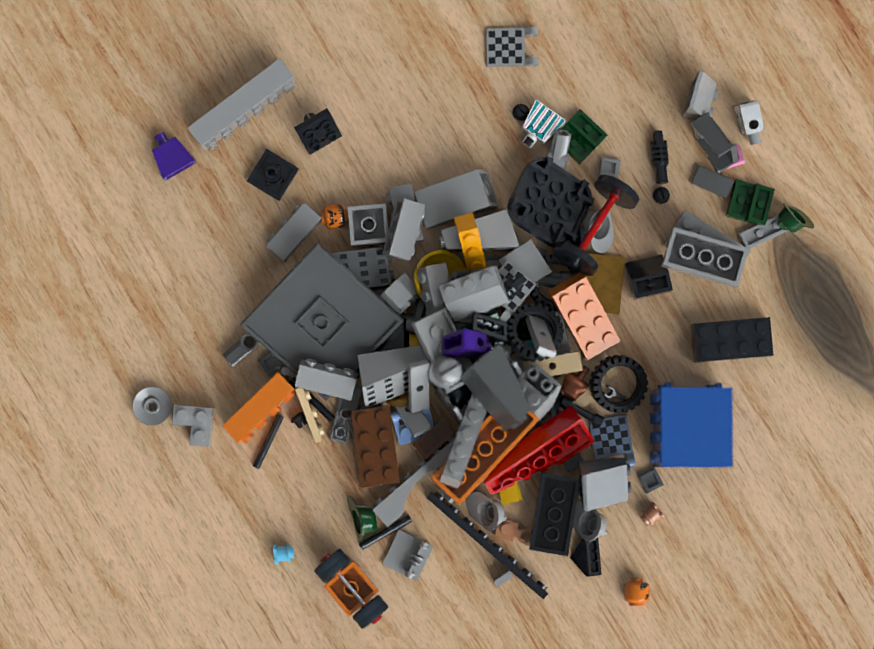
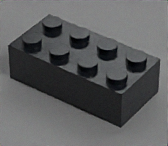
[691,317,774,363]
[529,473,581,556]

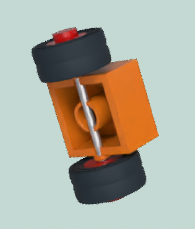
[314,549,388,629]

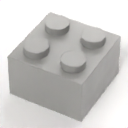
[348,203,389,247]

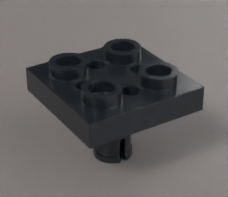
[294,108,342,155]
[247,149,299,202]

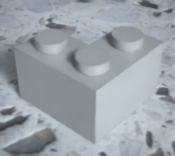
[380,272,418,315]
[172,405,214,447]

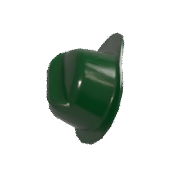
[777,203,815,233]
[347,496,378,541]

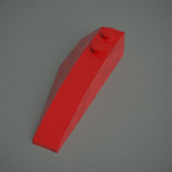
[483,406,595,495]

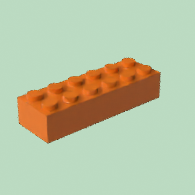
[431,411,539,505]

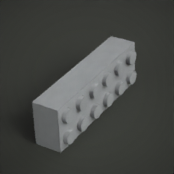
[188,58,296,151]

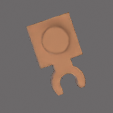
[494,519,530,543]

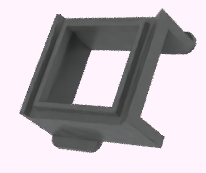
[691,112,738,174]

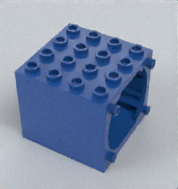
[650,383,733,467]

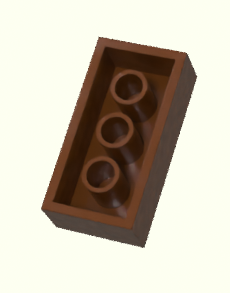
[348,405,400,488]

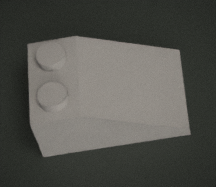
[682,70,719,120]

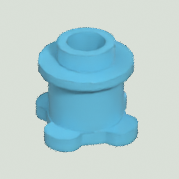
[273,543,294,564]

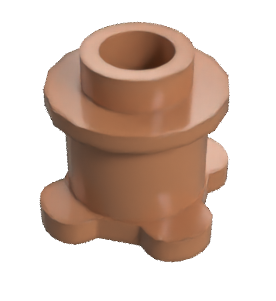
[640,502,665,527]

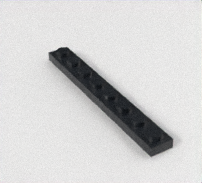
[426,491,548,600]

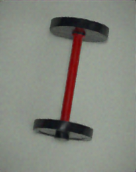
[553,174,640,276]

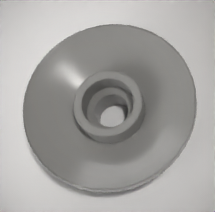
[133,387,171,425]

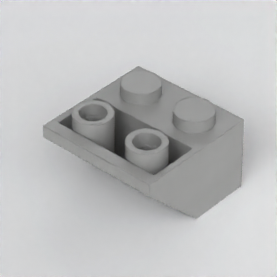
[517,361,561,421]

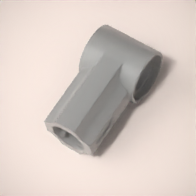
[547,130,572,170]

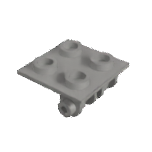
[382,530,433,581]

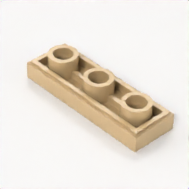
[523,351,583,376]
[295,387,325,443]

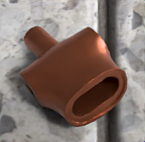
[560,365,590,401]

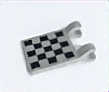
[487,27,539,67]
[498,260,537,323]

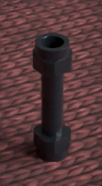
[560,396,605,428]

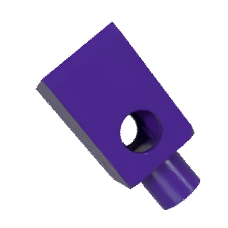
[152,132,196,181]
[442,329,492,358]

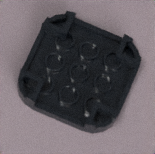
[507,156,594,248]

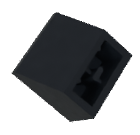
[625,255,673,300]

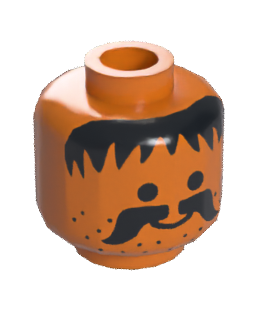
[321,203,349,229]
[624,578,649,606]

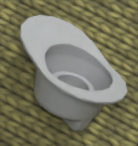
[583,209,614,253]
[429,355,470,388]
[467,492,507,531]
[573,501,607,541]

